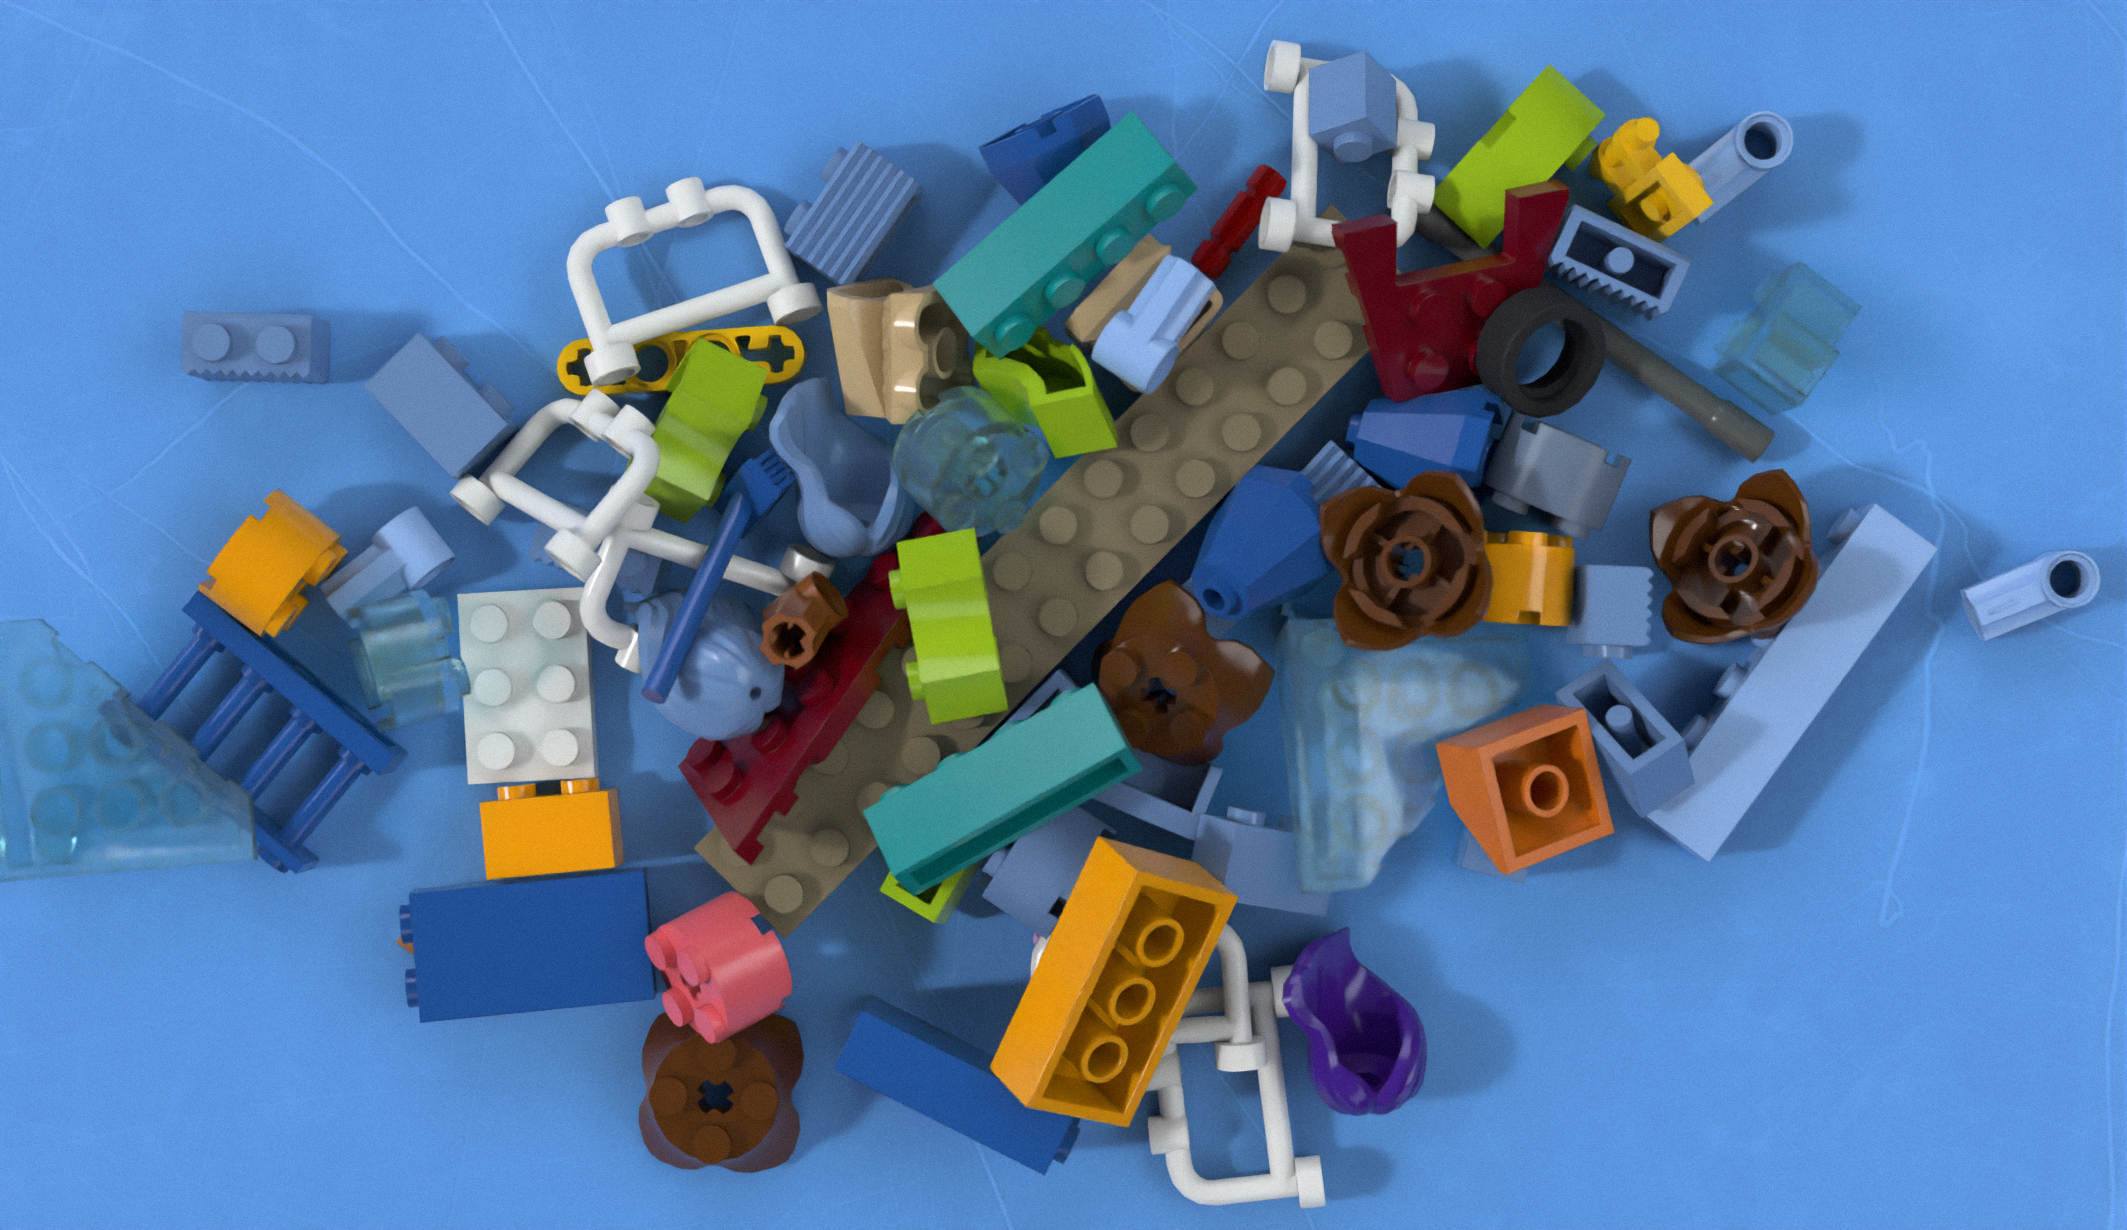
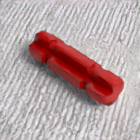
[1191,164,1287,280]

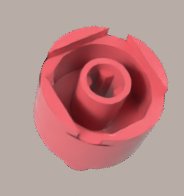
[645,891,792,1044]

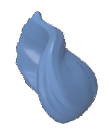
[769,377,914,558]
[622,588,785,741]

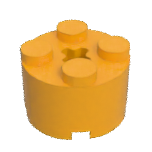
[198,489,349,638]
[1481,530,1576,627]

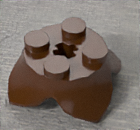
[1649,469,1820,645]
[1319,471,1494,652]
[1091,579,1275,766]
[638,1012,804,1173]

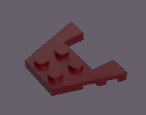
[1331,179,1570,403]

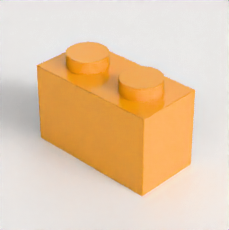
[479,777,625,880]

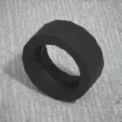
[1476,286,1606,418]

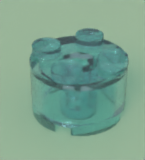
[892,386,1049,537]
[345,589,471,733]

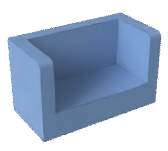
[1091,748,1223,841]

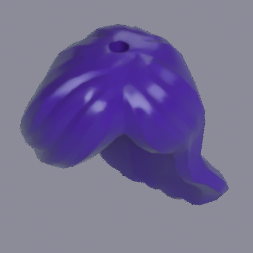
[1282,927,1427,1116]

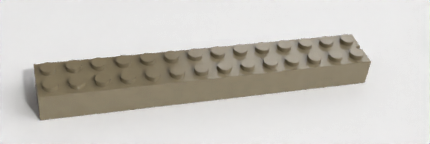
[694,204,1402,939]

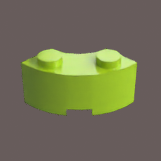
[1433,64,1606,249]
[972,326,1118,458]
[623,337,768,524]
[888,528,1009,725]

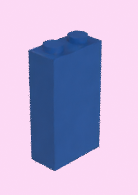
[399,867,657,1023]
[833,995,1081,1176]

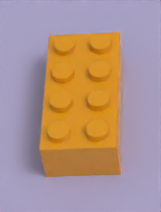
[989,836,1239,1127]

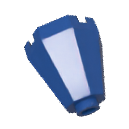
[978,94,1111,206]
[1345,390,1506,509]
[1191,464,1336,622]

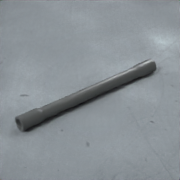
[1385,202,1775,463]

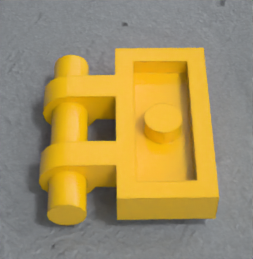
[1588,117,1714,243]

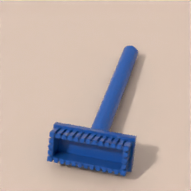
[641,448,797,704]

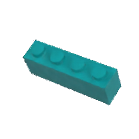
[933,110,1199,360]
[863,683,1143,896]

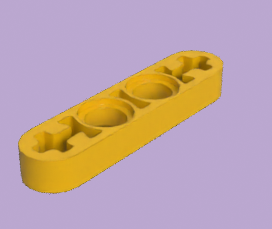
[557,325,807,397]

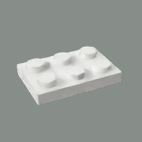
[457,587,599,785]

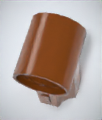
[759,571,849,669]

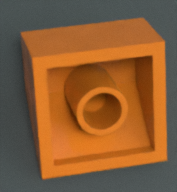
[1435,704,1614,874]

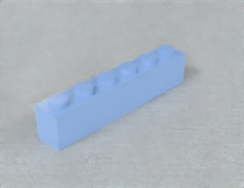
[1635,503,1938,862]

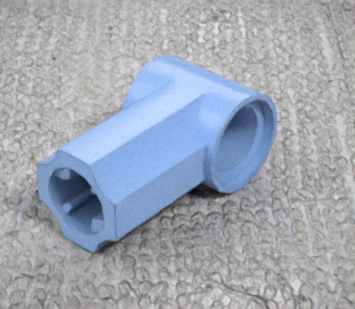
[1687,111,1794,226]
[1092,253,1216,395]
[320,506,456,629]
[1960,550,2101,641]

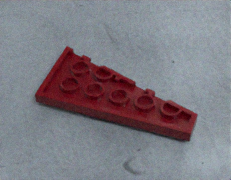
[678,496,984,866]

